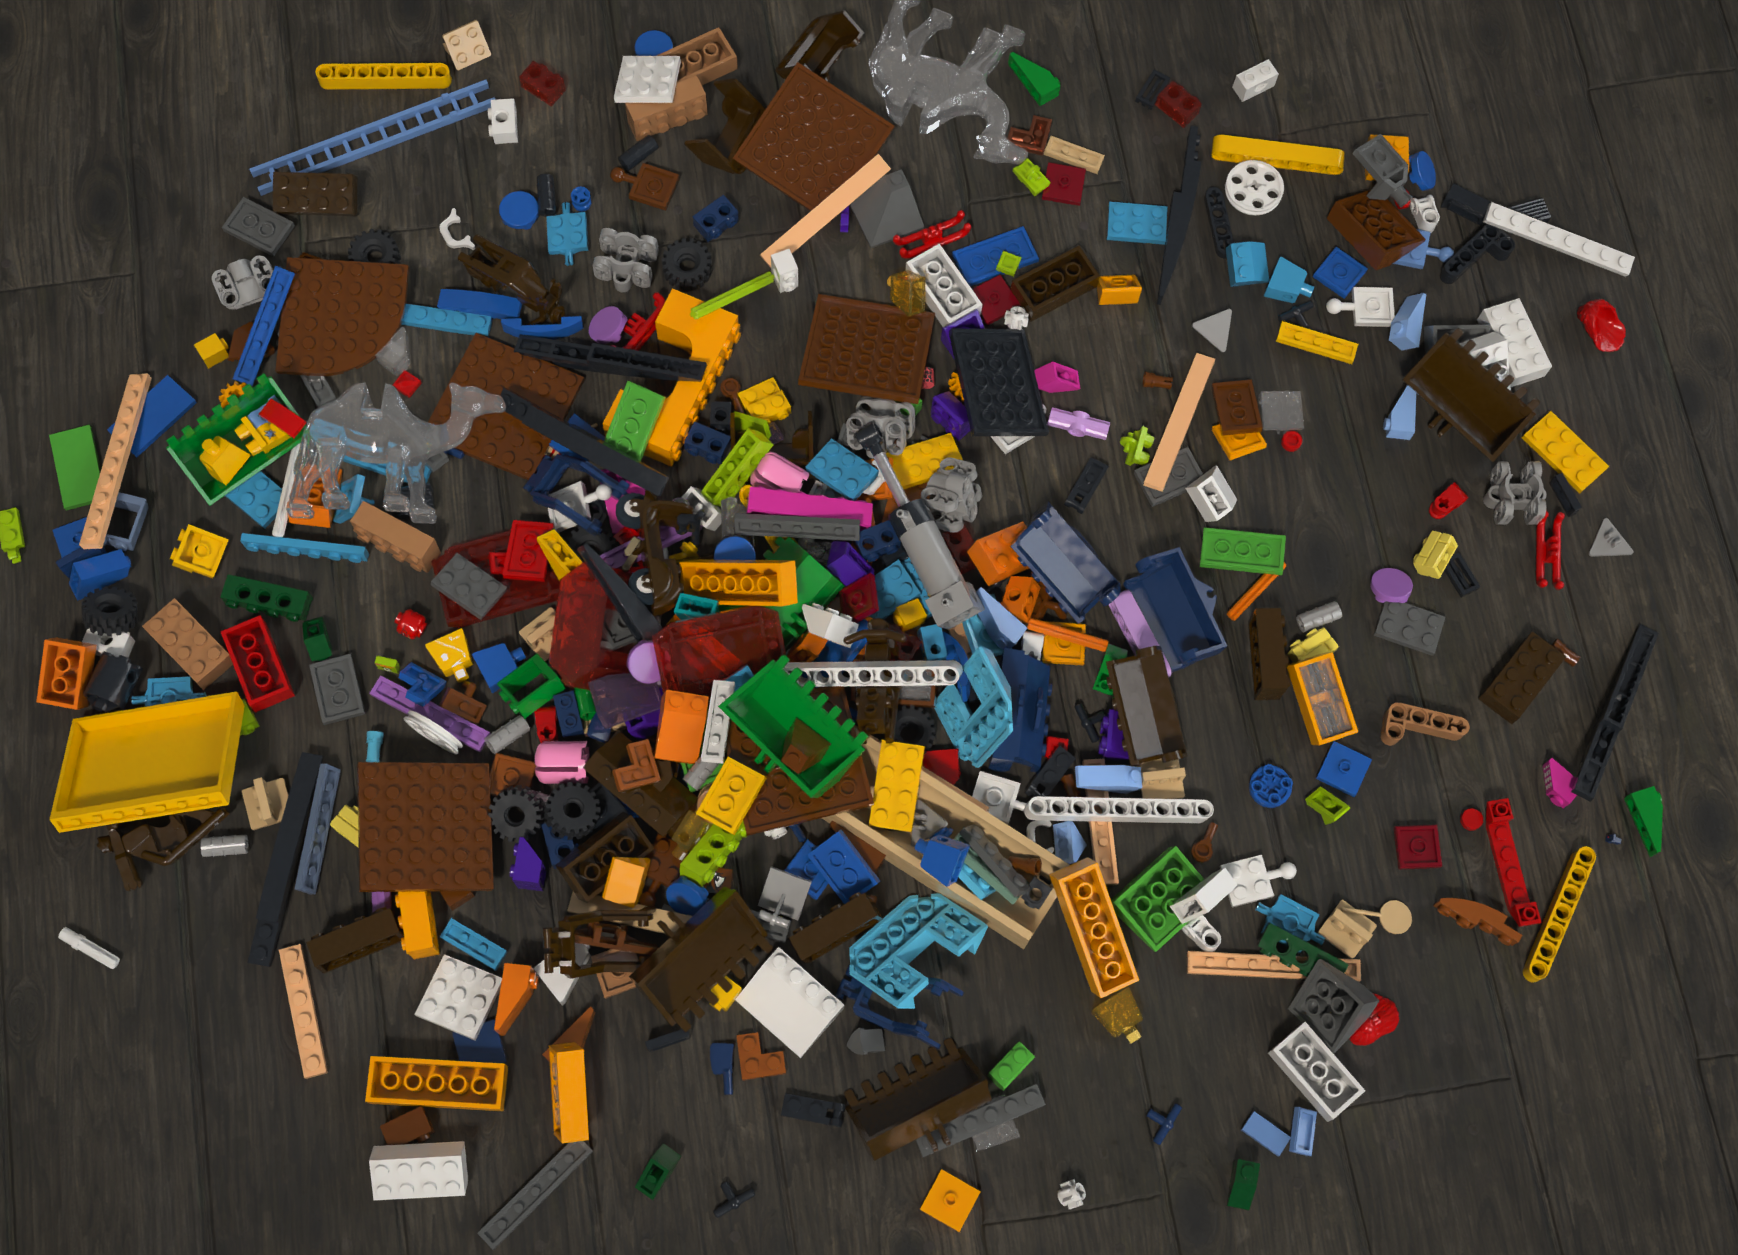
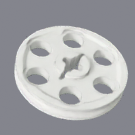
[1225,160,1284,215]
[403,710,463,754]

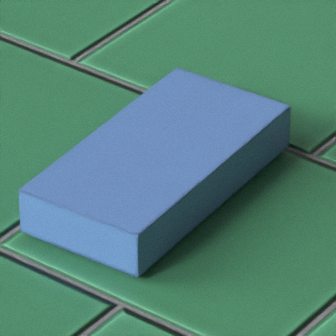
[1289,1107,1317,1156]
[1241,1111,1291,1156]

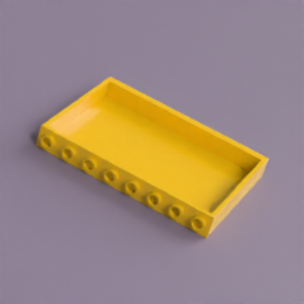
[50,691,245,833]

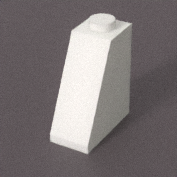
[1170,868,1237,924]
[533,943,591,1006]

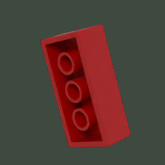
[221,615,295,712]

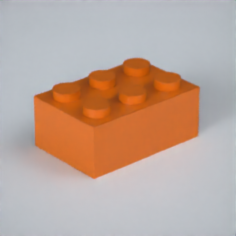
[967,522,1030,586]
[36,637,97,710]

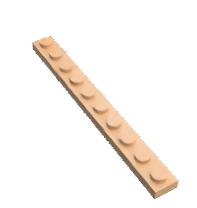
[79,374,152,549]

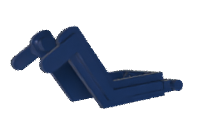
[523,454,630,536]
[835,964,964,1049]

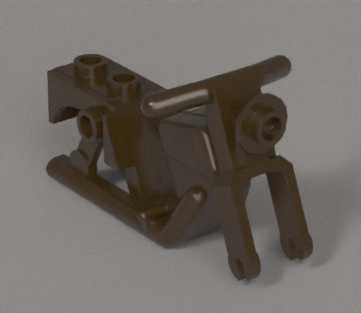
[458,234,565,325]
[843,618,907,744]
[96,808,230,891]

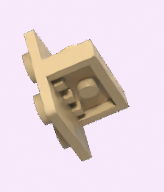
[442,20,491,70]
[519,607,576,662]
[1137,759,1186,799]
[242,777,289,830]
[1318,900,1377,959]

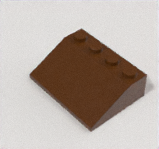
[1327,190,1426,270]

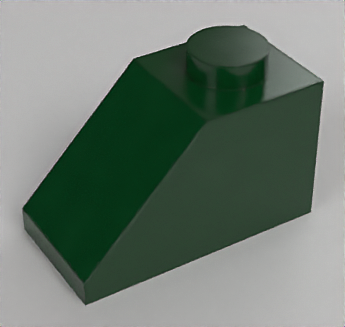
[302,616,332,662]
[635,1143,681,1200]
[1226,1159,1260,1211]

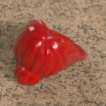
[1577,299,1626,352]
[1349,993,1399,1046]

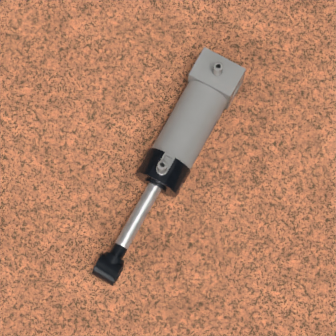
[855,422,985,630]

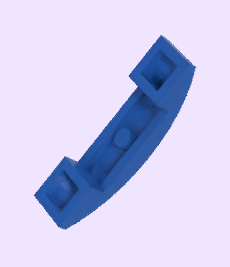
[501,316,583,340]
[943,632,971,702]

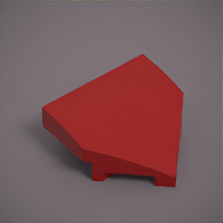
[922,748,961,785]

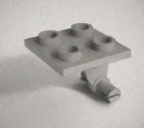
[758,866,812,929]

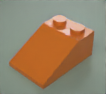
[287,464,343,528]
[654,690,709,764]
[494,963,539,1036]

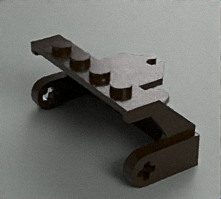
[1106,646,1188,766]
[583,729,698,841]

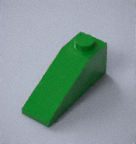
[1008,52,1061,106]
[1624,786,1663,857]

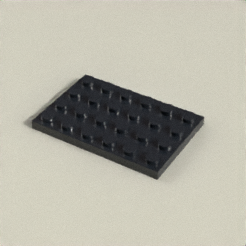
[949,328,1049,436]

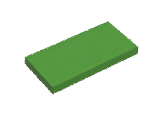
[604,381,666,462]
[49,425,101,511]
[1200,527,1286,575]

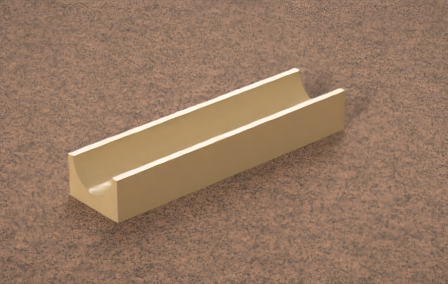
[822,727,1069,949]

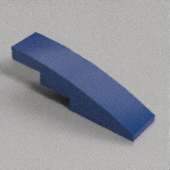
[437,289,522,319]

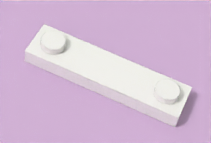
[701,680,735,764]

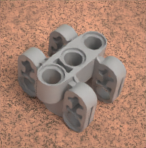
[593,228,659,292]
[212,255,273,310]
[846,396,915,458]
[921,458,982,533]
[1483,461,1546,525]

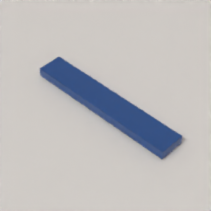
[233,266,295,387]

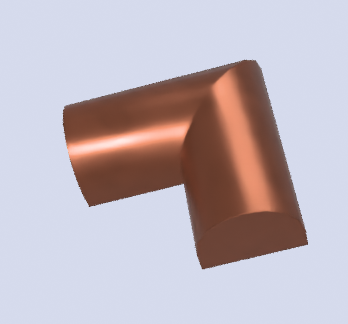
[1006,115,1052,156]

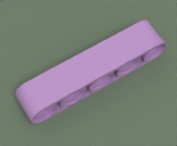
[1109,590,1171,677]

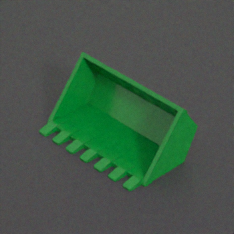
[166,373,312,506]

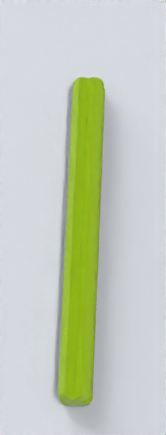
[690,272,775,319]

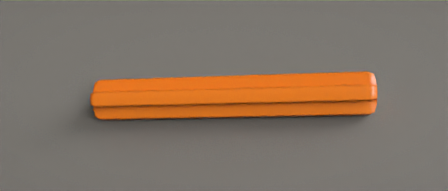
[1227,562,1286,621]
[1027,618,1108,652]

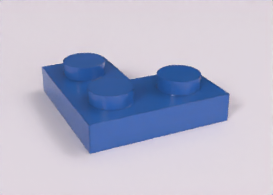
[399,662,447,707]

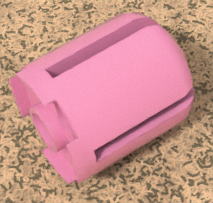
[750,451,809,493]
[535,741,589,784]

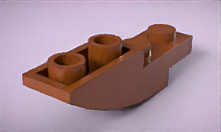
[1433,898,1523,946]

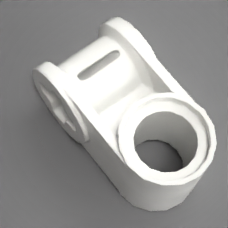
[1410,195,1440,233]
[1021,631,1044,661]
[1182,915,1221,952]

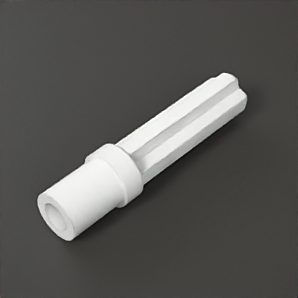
[58,927,120,969]

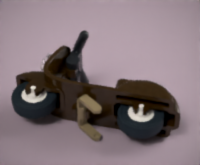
[615,489,705,616]

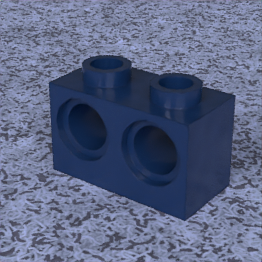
[693,195,739,242]
[684,421,731,465]
[853,520,901,562]
[553,691,585,741]
[541,823,579,869]

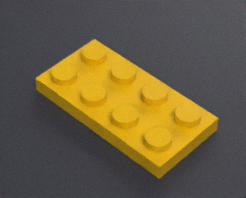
[1522,411,1609,494]
[885,433,963,490]
[869,740,925,832]

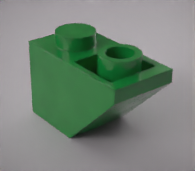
[1093,644,1128,696]

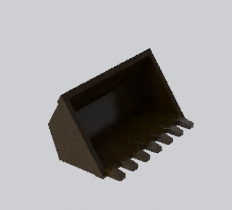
[1402,328,1540,462]
[629,886,773,1032]
[844,1038,992,1161]

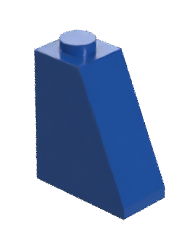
[69,549,131,601]

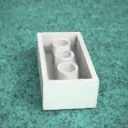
[905,244,983,327]
[1477,298,1552,387]
[1268,1022,1365,1122]
[369,1141,468,1200]

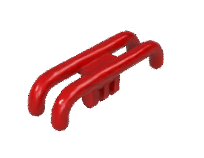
[893,210,971,259]
[611,292,666,351]
[1536,511,1565,590]

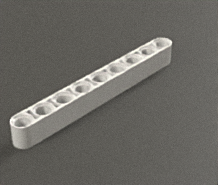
[784,660,963,687]
[1024,796,1214,823]

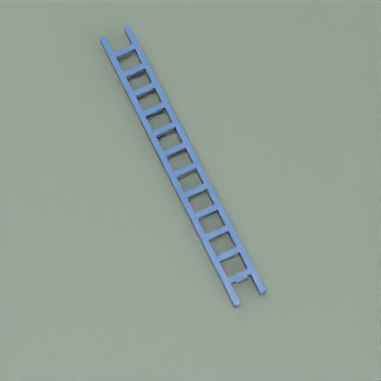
[250,80,496,196]

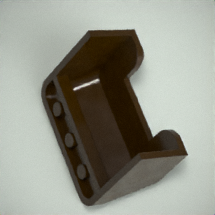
[775,10,864,83]

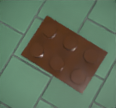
[1212,379,1263,436]

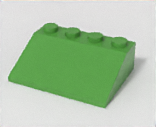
[1111,846,1204,952]

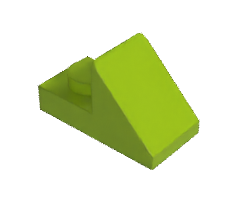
[1305,786,1350,825]

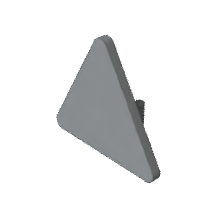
[1192,309,1232,352]
[1589,518,1634,557]
[911,800,948,847]

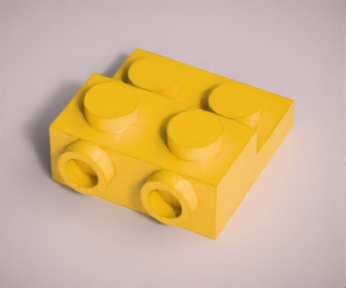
[737,377,791,425]
[170,524,228,579]

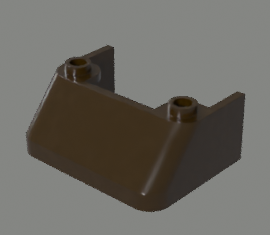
[684,79,765,174]
[730,411,813,482]

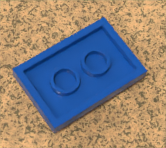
[807,830,880,904]

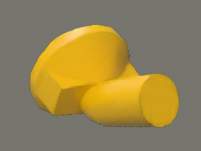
[669,542,698,560]

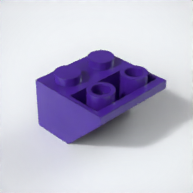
[931,391,971,441]
[827,541,875,587]
[617,687,665,741]
[1098,709,1129,764]
[510,837,547,891]

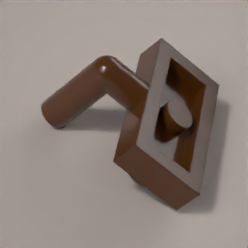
[1031,581,1067,621]
[439,681,487,725]

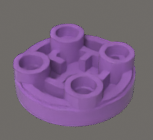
[589,306,627,344]
[1370,568,1413,603]
[627,640,671,684]

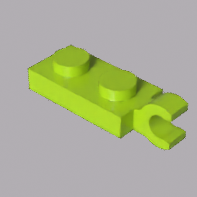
[0,507,25,564]

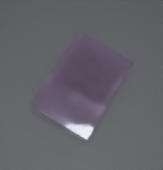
[588,673,662,729]

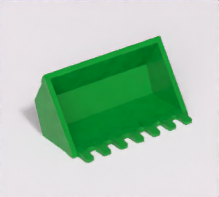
[707,537,844,674]
[718,655,868,799]

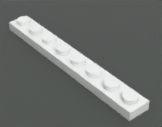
[1483,202,1635,277]

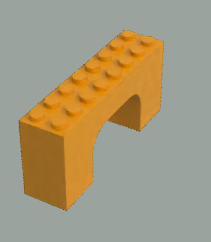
[603,288,741,467]

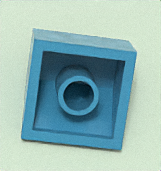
[1226,242,1269,287]

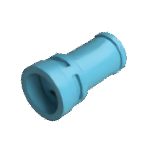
[366,731,384,762]

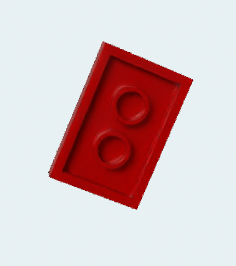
[502,520,555,582]

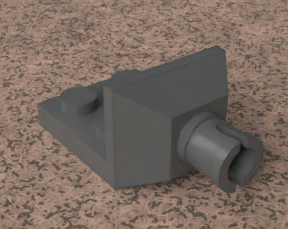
[1352,134,1412,208]
[569,605,636,662]

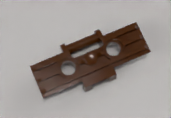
[553,921,659,955]

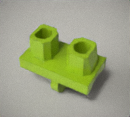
[1013,158,1050,196]
[1120,426,1154,466]

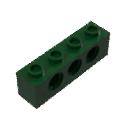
[220,574,313,622]
[1257,921,1349,977]

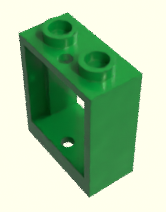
[497,653,566,719]

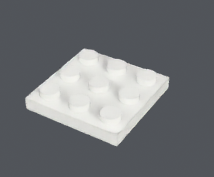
[614,56,681,103]
[415,954,502,1041]

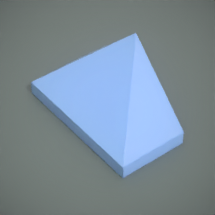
[1053,821,1087,864]

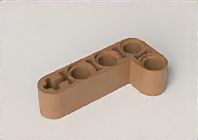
[1381,703,1470,746]

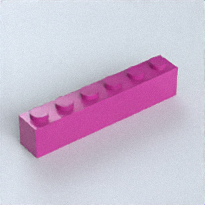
[746,486,873,531]

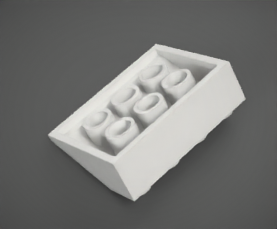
[735,947,844,1058]

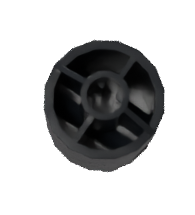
[83,651,143,713]

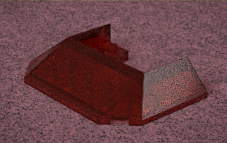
[549,562,635,696]

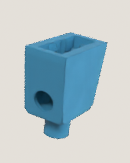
[1264,257,1314,303]
[917,624,947,661]

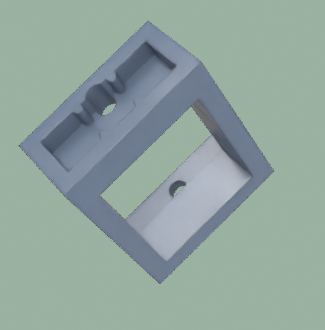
[103,492,149,551]

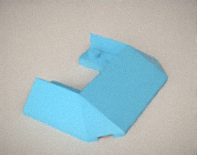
[934,646,1013,768]
[849,893,988,1009]

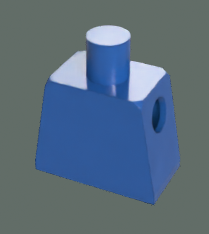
[472,643,526,693]
[915,835,970,887]

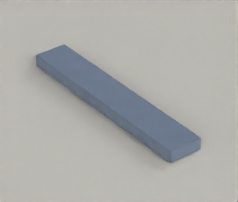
[295,764,341,894]

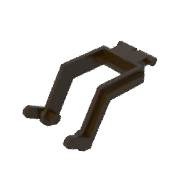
[543,906,656,979]

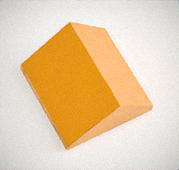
[1097,275,1142,305]
[602,857,651,908]

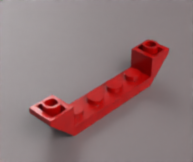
[1486,798,1542,927]

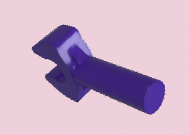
[840,206,849,232]

